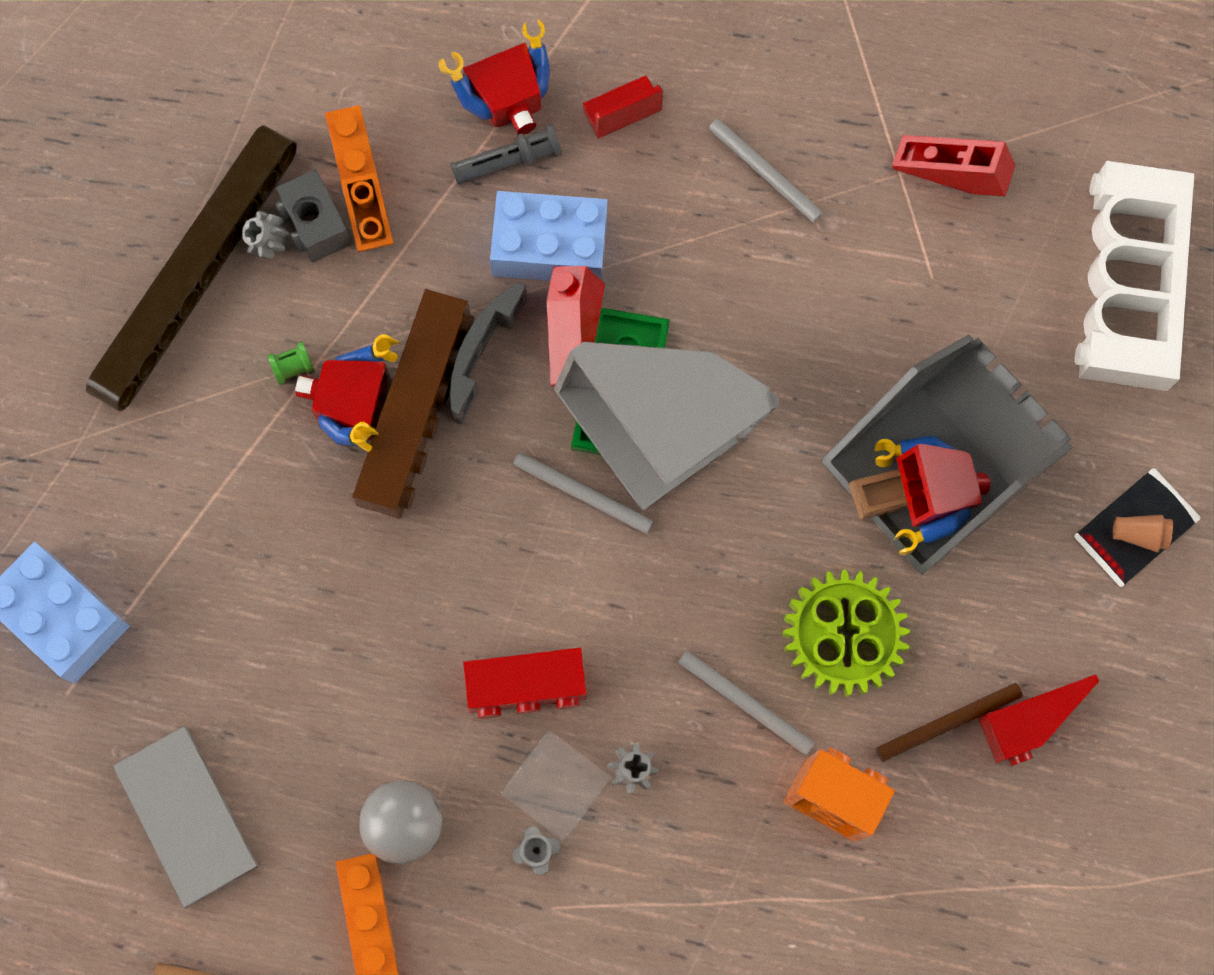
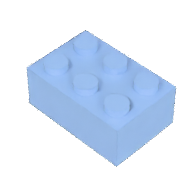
[490,191,608,281]
[0,541,130,684]

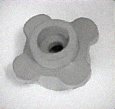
[513,827,560,875]

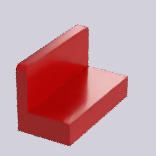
[582,75,663,139]

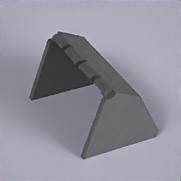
[821,335,1073,575]

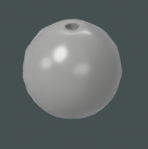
[359,779,443,865]

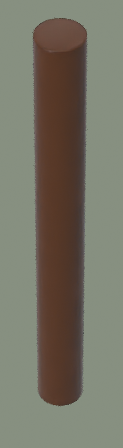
[876,683,1023,762]

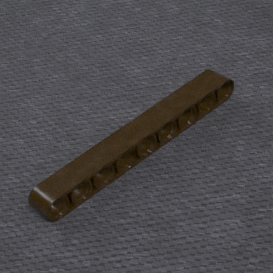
[86,125,297,411]

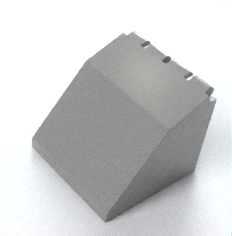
[553,342,779,511]

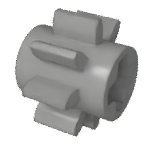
[242,211,289,259]
[607,743,659,794]

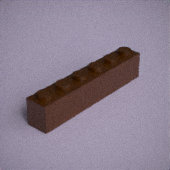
[352,289,474,519]

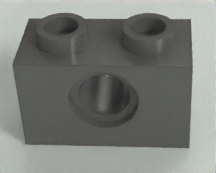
[275,169,352,262]

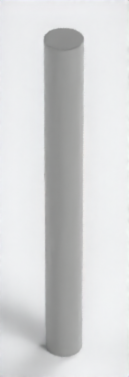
[709,118,823,223]
[513,452,654,534]
[678,651,815,755]

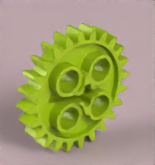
[782,569,911,697]

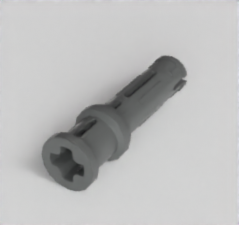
[450,124,562,185]

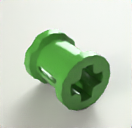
[267,341,315,385]

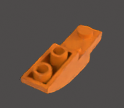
[324,105,394,253]

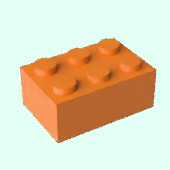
[783,747,896,842]

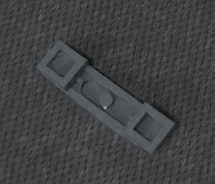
[450,282,527,425]

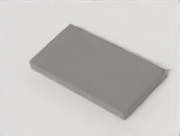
[113,726,259,908]

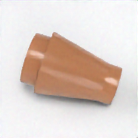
[1113,514,1173,552]

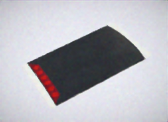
[1074,468,1200,587]

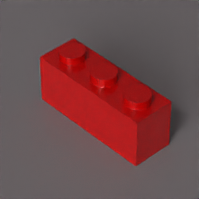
[463,647,587,719]

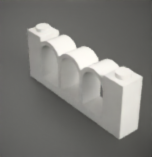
[1075,161,1194,391]

